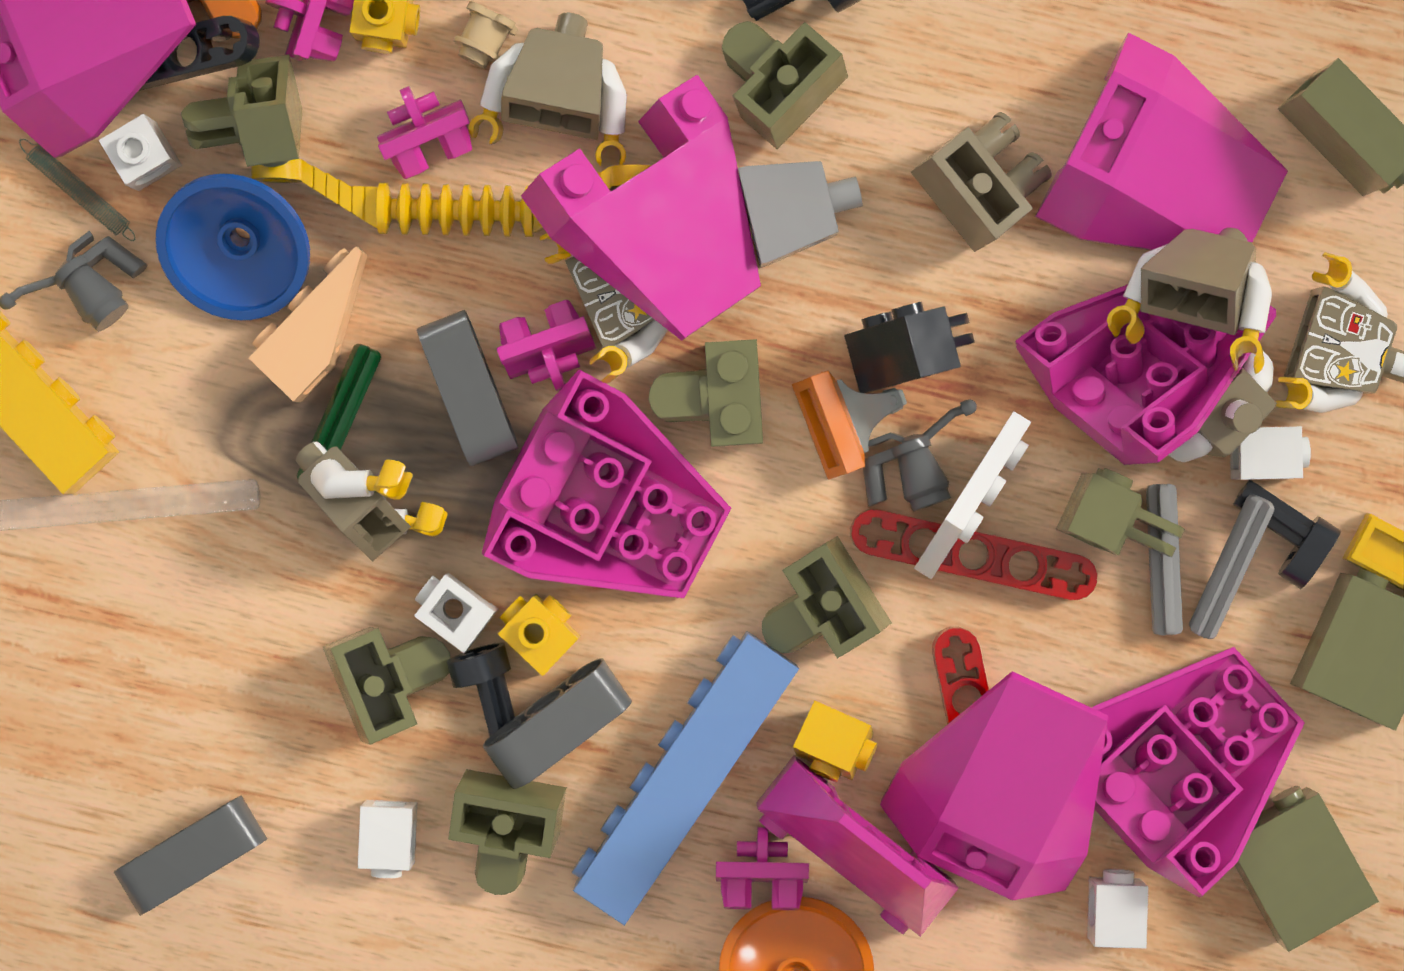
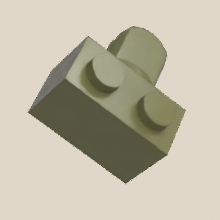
[722,21,848,150]
[181,54,302,167]
[648,339,763,447]
[1056,468,1185,558]
[762,536,892,659]
[323,627,451,745]
[448,769,567,895]

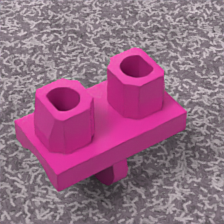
[265,0,354,61]
[377,86,472,179]
[496,300,597,391]
[716,827,809,910]

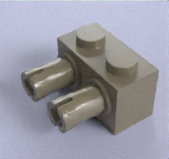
[911,112,1052,252]

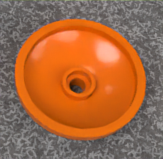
[719,897,874,971]

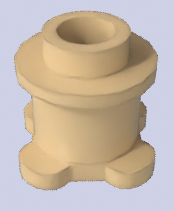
[454,1,518,68]

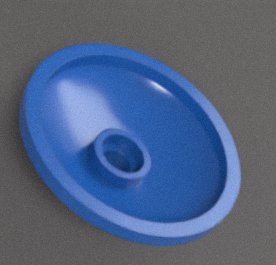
[156,174,310,320]

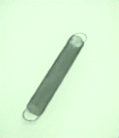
[19,139,135,241]

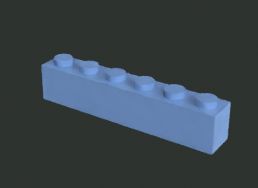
[572,631,799,926]

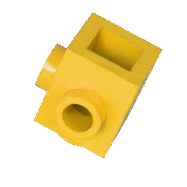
[349,0,420,54]
[498,594,581,676]
[793,700,877,782]

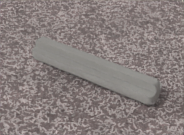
[1146,484,1183,635]
[1189,495,1274,639]

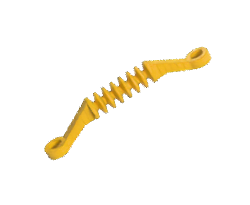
[251,159,652,237]

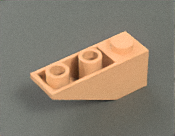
[248,246,368,402]

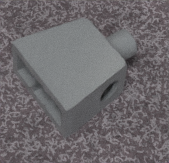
[738,161,863,268]

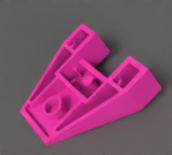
[521,75,761,341]
[756,755,959,937]

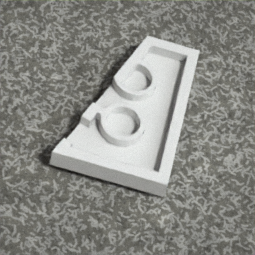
[914,411,1031,579]

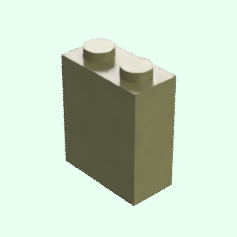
[1278,58,1404,196]
[1290,569,1404,731]
[1235,786,1379,952]

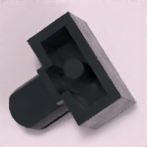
[844,302,975,393]

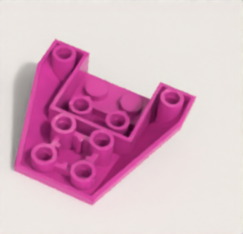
[0,0,196,158]
[1035,32,1288,250]
[1015,284,1276,465]
[482,370,732,598]
[1092,647,1305,898]
[880,671,1108,901]

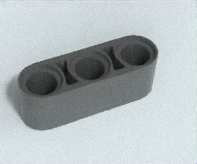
[417,310,519,467]
[483,658,632,789]
[114,795,267,916]

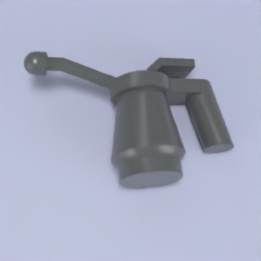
[0,231,148,332]
[863,399,977,512]

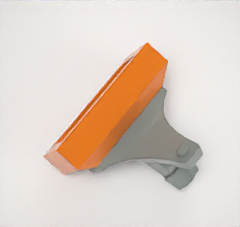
[792,370,907,480]

